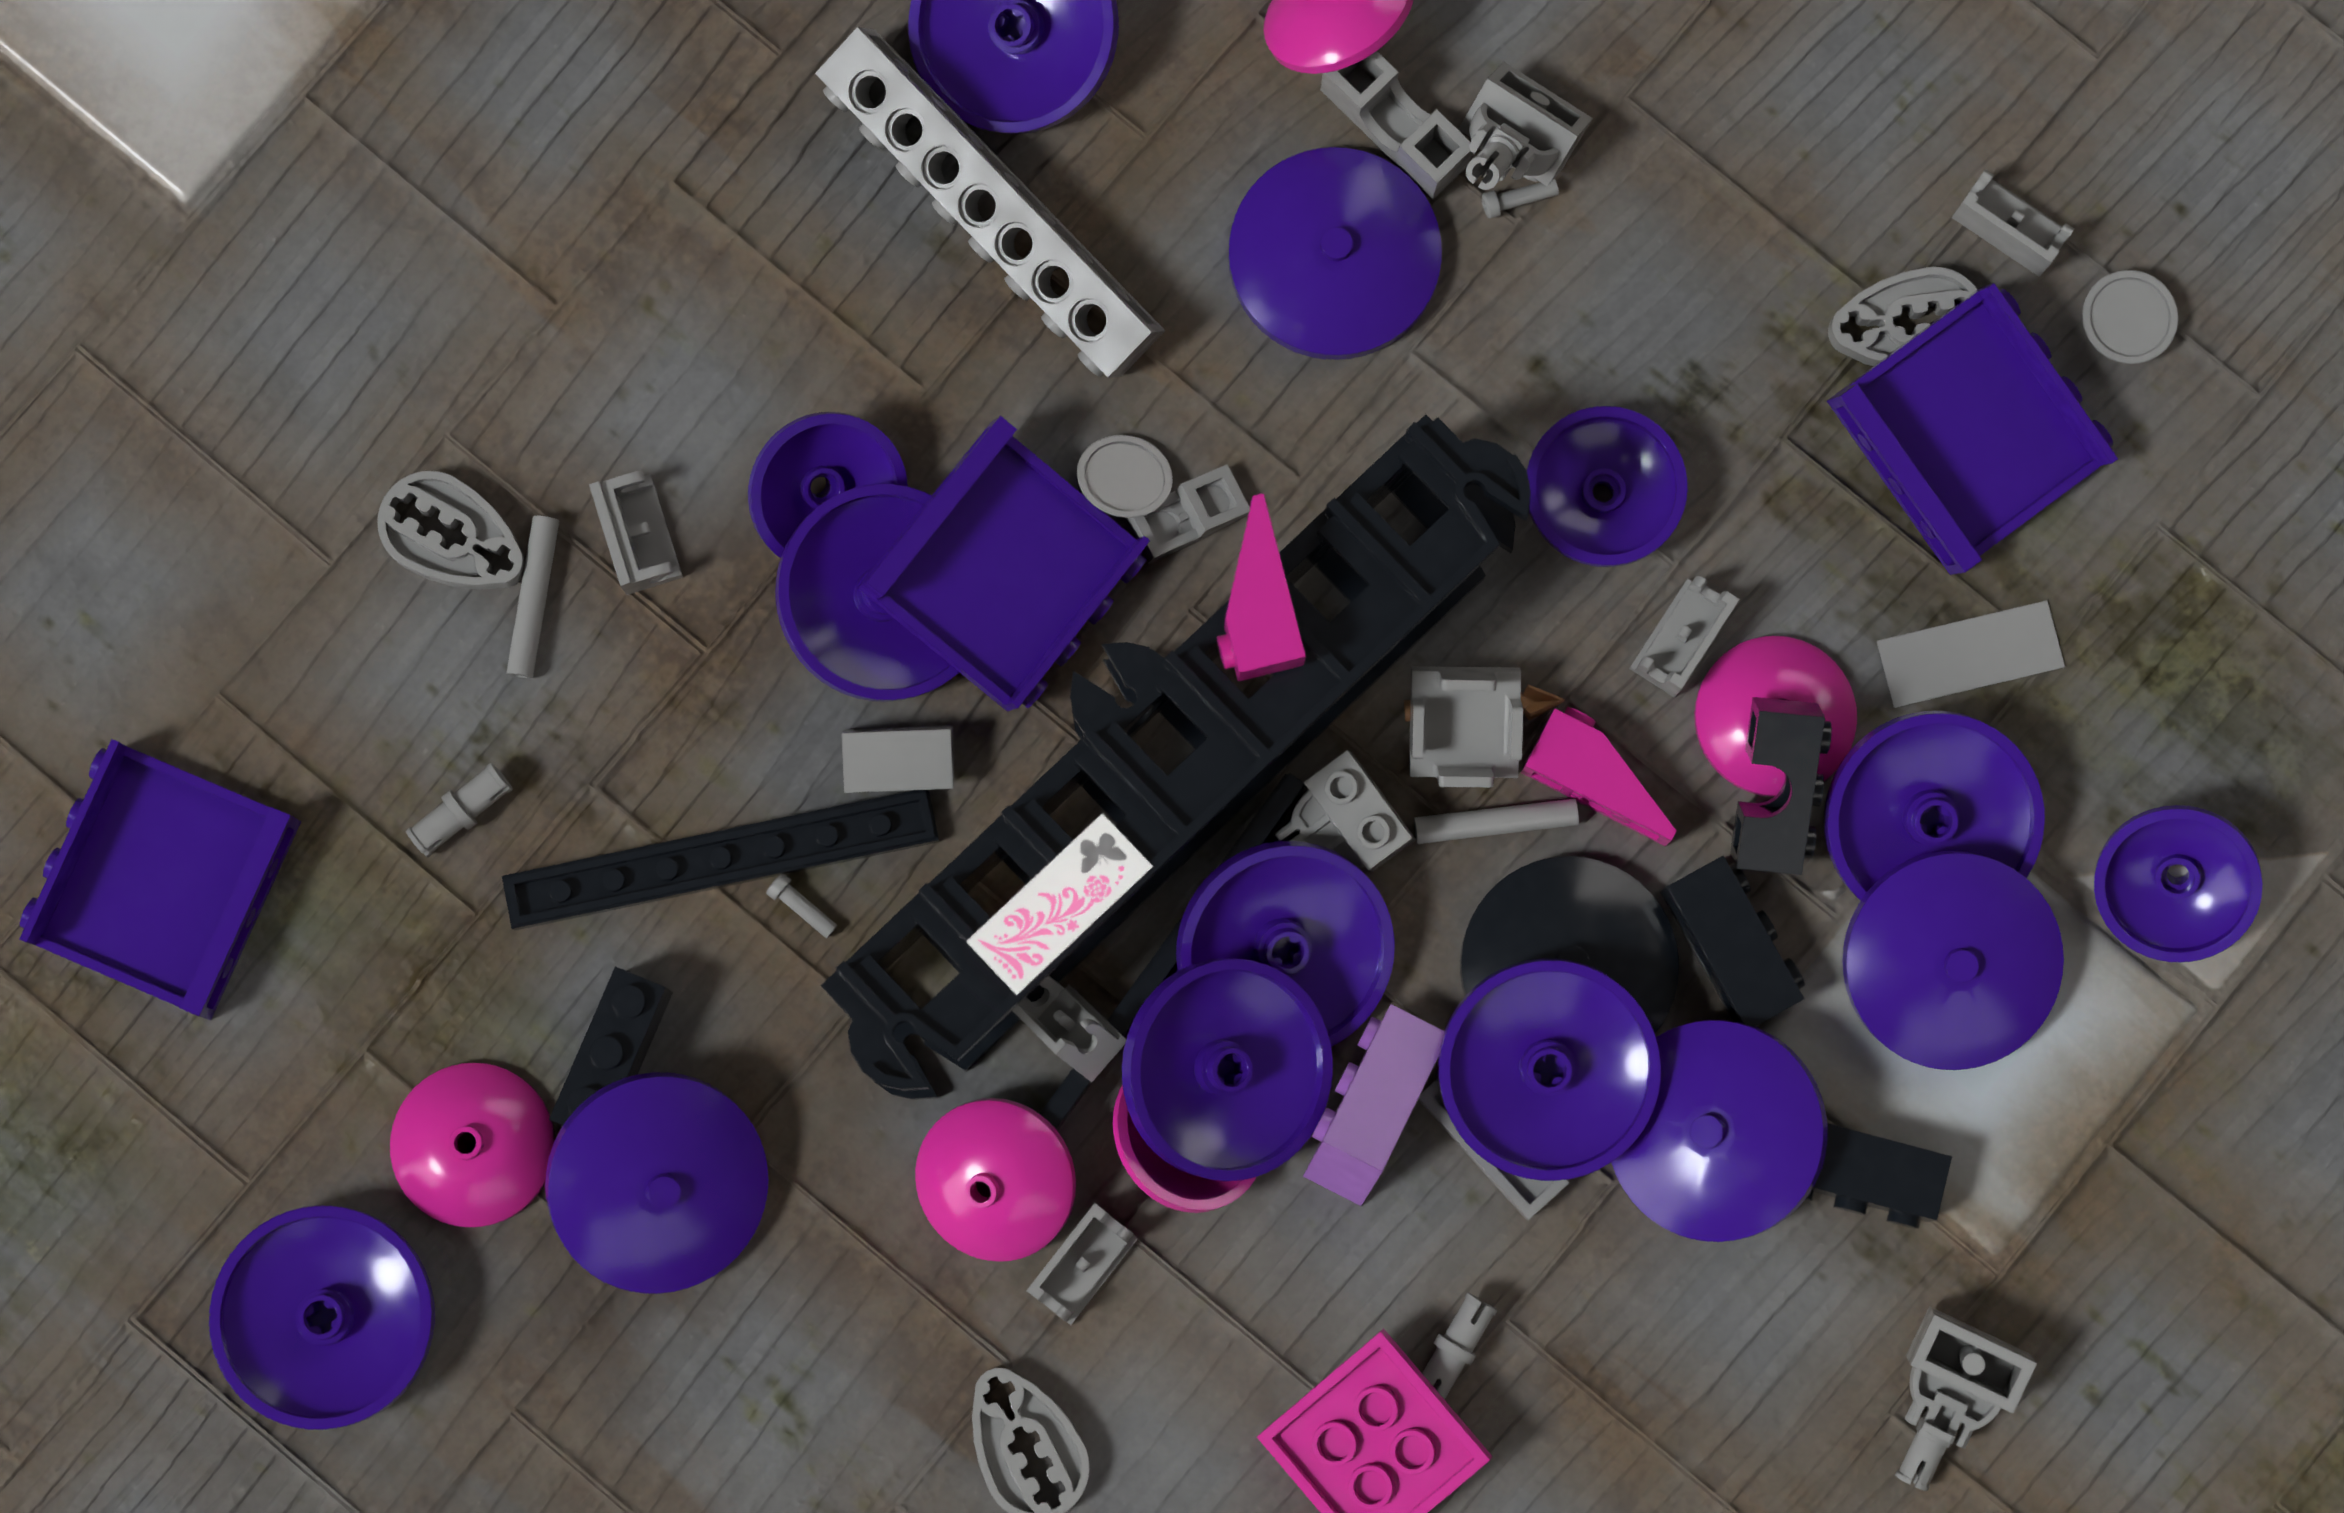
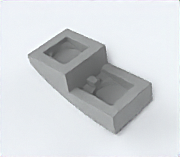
[1126,464,1250,564]

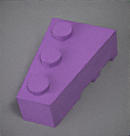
[1303,1004,1444,1206]

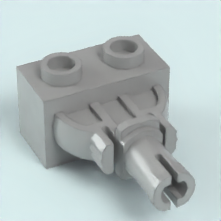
[1458,61,1593,190]
[1275,750,1416,872]
[1895,1306,2037,1492]

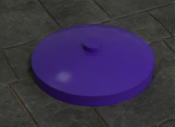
[908,0,1119,134]
[1228,147,1442,360]
[775,484,959,702]
[1824,710,2045,901]
[1176,841,1395,1047]
[1842,851,2064,1070]
[1122,958,1333,1181]
[1438,959,1661,1181]
[1611,1020,1828,1242]
[545,1072,769,1293]
[209,1206,435,1430]

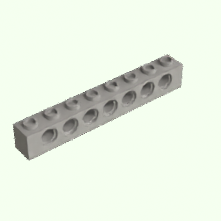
[815,27,1165,378]

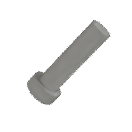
[1482,179,1559,219]
[766,873,838,939]

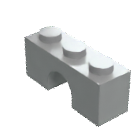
[1320,51,1473,200]

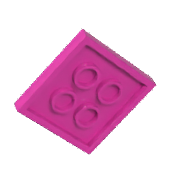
[1257,1328,1493,1513]

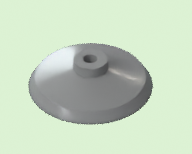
[2082,270,2178,364]
[1077,435,1173,518]

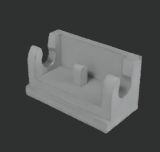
[1951,169,2074,277]
[589,471,683,595]
[1629,576,1740,698]
[842,725,955,793]
[1012,976,1126,1082]
[1026,1203,1138,1325]

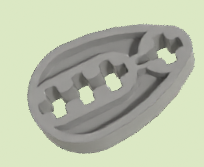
[1828,267,1977,366]
[377,471,526,590]
[972,1368,1090,1513]

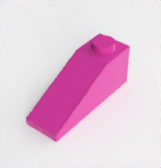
[1217,493,1306,681]
[1521,707,1676,846]

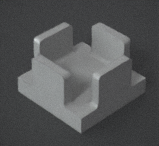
[1409,666,1523,788]

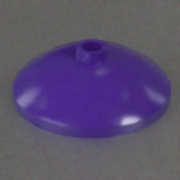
[1526,406,1688,567]
[748,412,908,558]
[2094,805,2263,963]

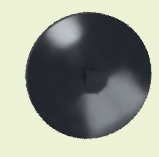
[1460,856,1679,1034]

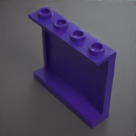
[1827,283,2118,575]
[857,416,1150,712]
[19,739,302,1020]

